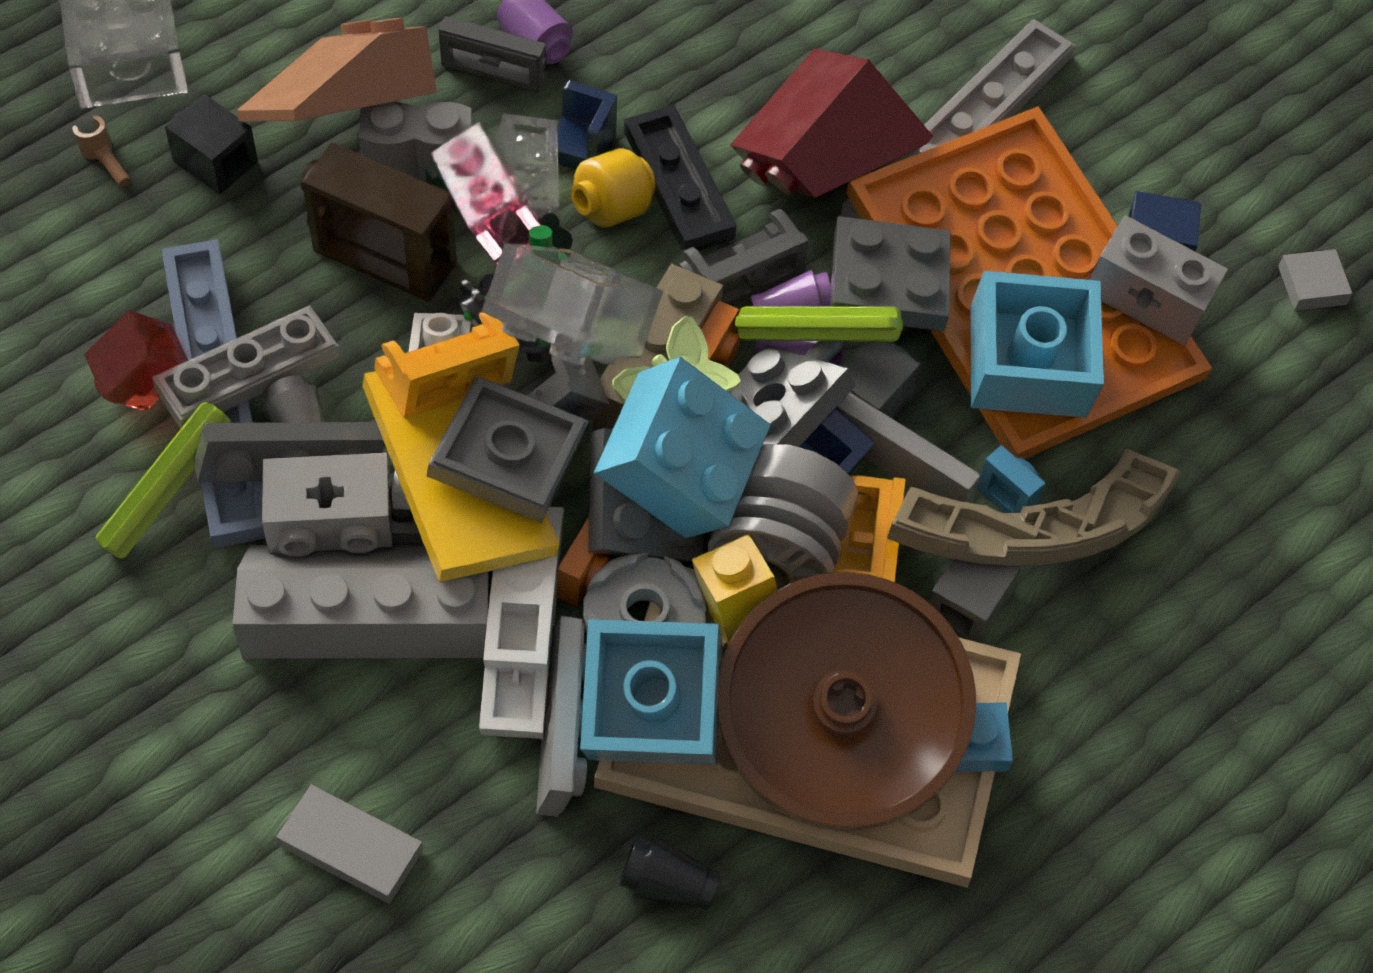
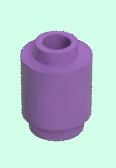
[497,0,573,65]

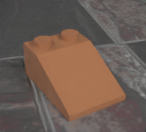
[237,18,437,121]

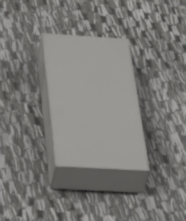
[276,784,423,904]

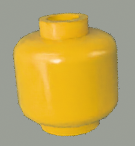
[571,148,656,228]

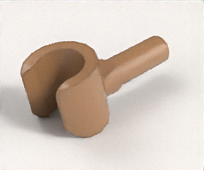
[72,116,131,187]

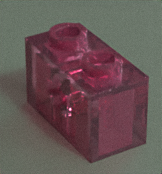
[431,123,541,265]

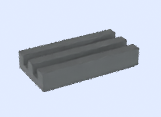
[438,16,547,92]

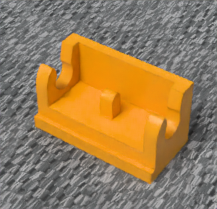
[374,310,520,418]
[833,476,906,582]

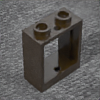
[301,142,457,302]

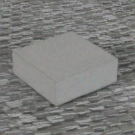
[1278,249,1353,311]

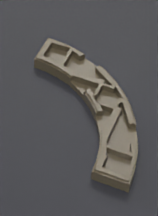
[887,449,1180,566]

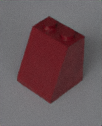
[730,49,933,198]

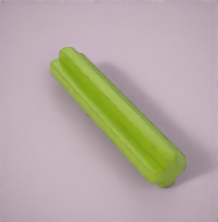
[735,306,903,342]
[96,402,231,559]

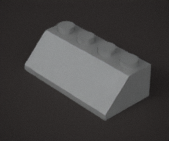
[233,545,492,659]

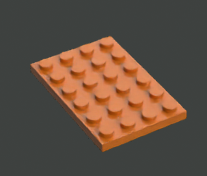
[846,106,1212,459]

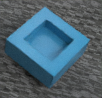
[977,445,1045,513]
[955,702,1013,772]

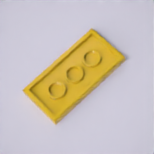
[362,371,560,582]

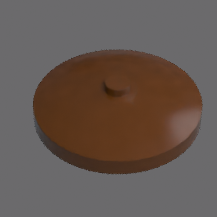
[717,572,976,831]

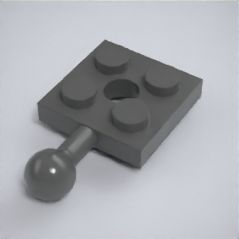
[729,341,864,447]

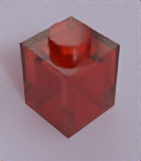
[84,310,188,411]

